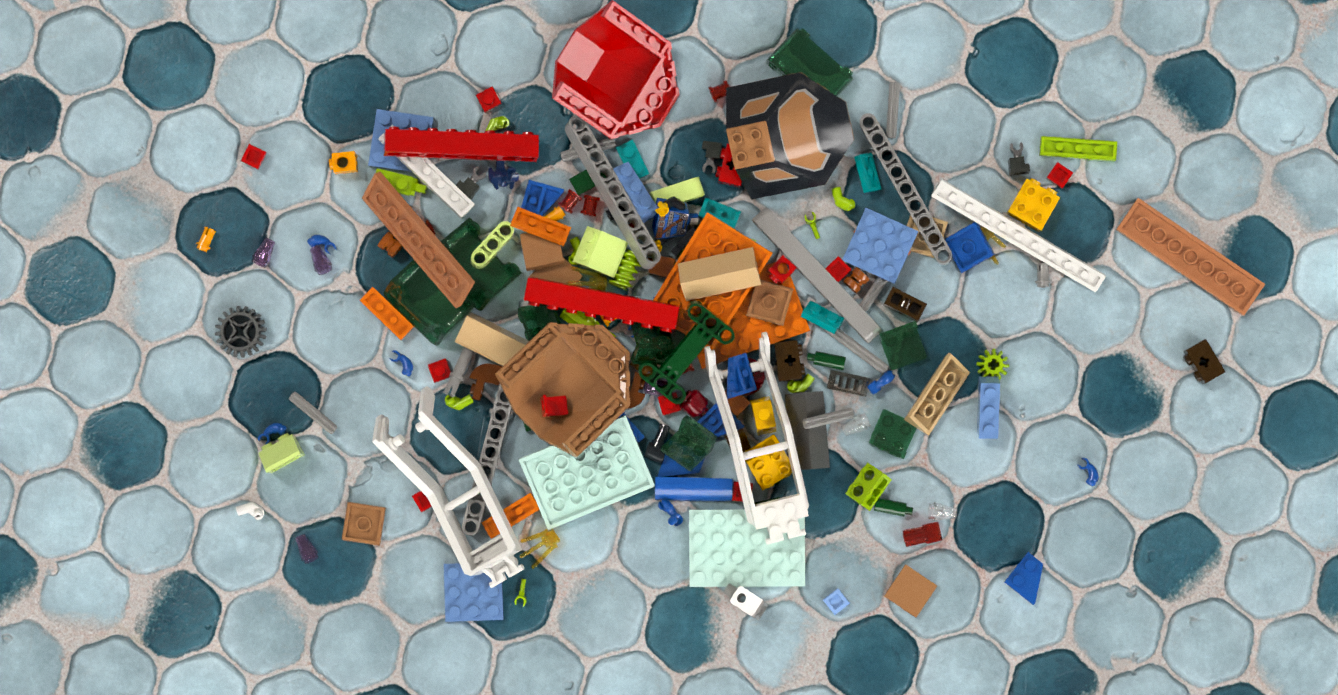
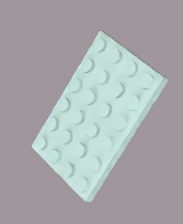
[519,415,655,530]
[689,509,805,587]

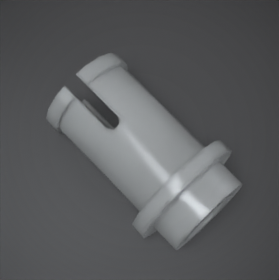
[1035,263,1051,288]

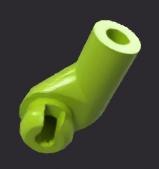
[485,116,510,131]
[831,187,855,211]
[569,236,580,265]
[787,373,815,393]
[444,394,474,410]

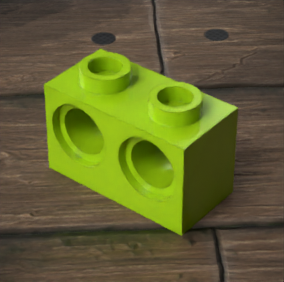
[845,462,892,511]

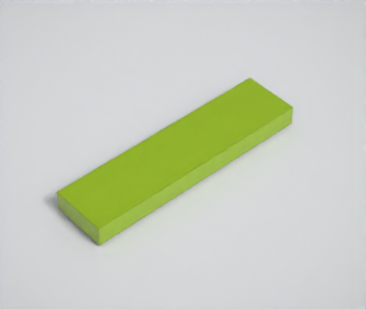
[1039,136,1117,161]

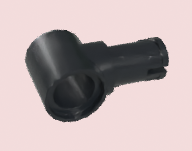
[644,424,670,464]

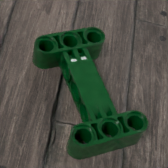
[638,300,735,404]

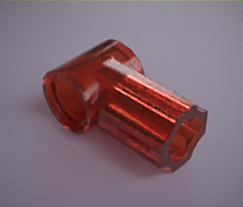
[902,521,943,547]

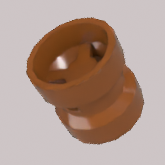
[377,232,403,258]
[843,267,870,294]

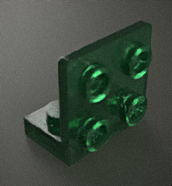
[518,304,561,341]
[878,321,927,371]
[631,322,675,365]
[867,409,917,460]
[660,415,717,471]

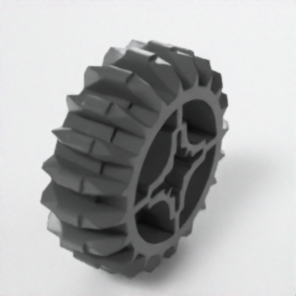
[215,306,267,358]

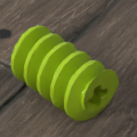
[608,249,641,291]

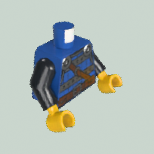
[652,196,698,252]

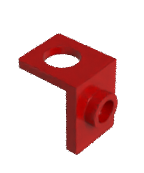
[767,255,797,285]
[540,395,568,417]

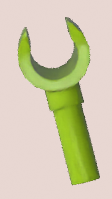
[804,212,820,239]
[514,579,527,607]

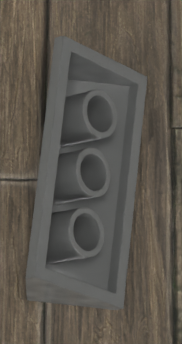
[785,391,830,470]

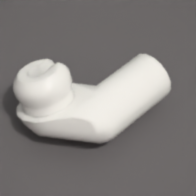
[236,502,264,520]

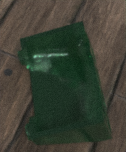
[766,28,853,97]
[440,217,522,311]
[384,260,476,346]

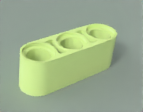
[649,177,705,204]
[471,221,514,269]

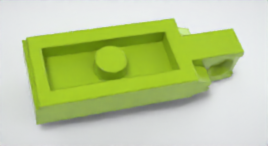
[376,168,427,196]

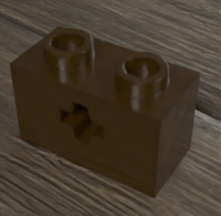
[883,287,927,322]
[1183,339,1225,384]
[774,340,805,382]

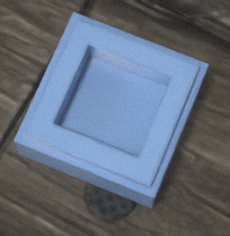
[823,588,850,615]

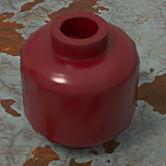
[680,390,708,418]

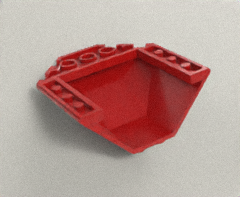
[552,0,680,139]

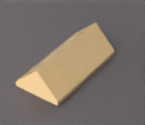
[678,247,762,301]
[455,312,529,366]
[903,353,970,436]

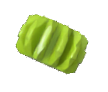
[976,349,1009,380]

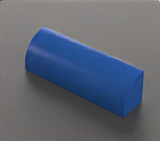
[655,477,733,502]

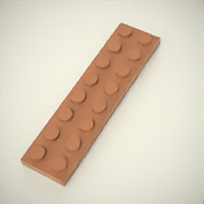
[362,172,475,308]
[1116,198,1265,316]

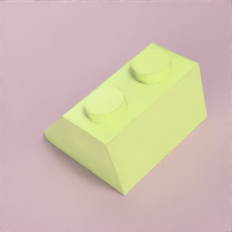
[573,226,628,278]
[258,433,305,473]

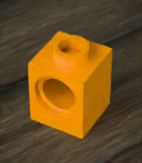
[329,151,358,175]

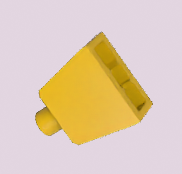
[750,396,776,436]

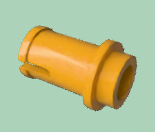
[544,206,566,221]
[196,227,216,252]

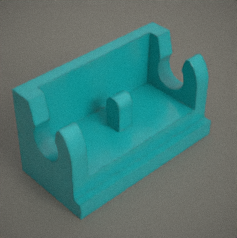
[698,198,741,229]

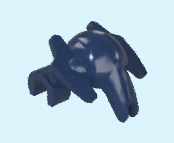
[488,160,519,190]

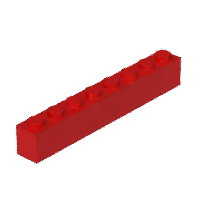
[383,126,539,162]
[524,277,681,332]

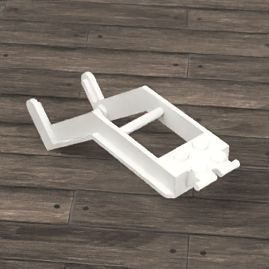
[704,332,809,544]
[372,386,524,588]

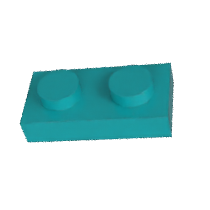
[616,140,649,179]
[854,153,882,193]
[801,300,844,334]

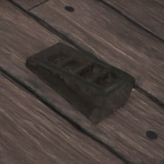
[827,370,870,397]

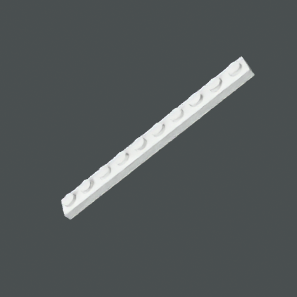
[931,178,1106,292]

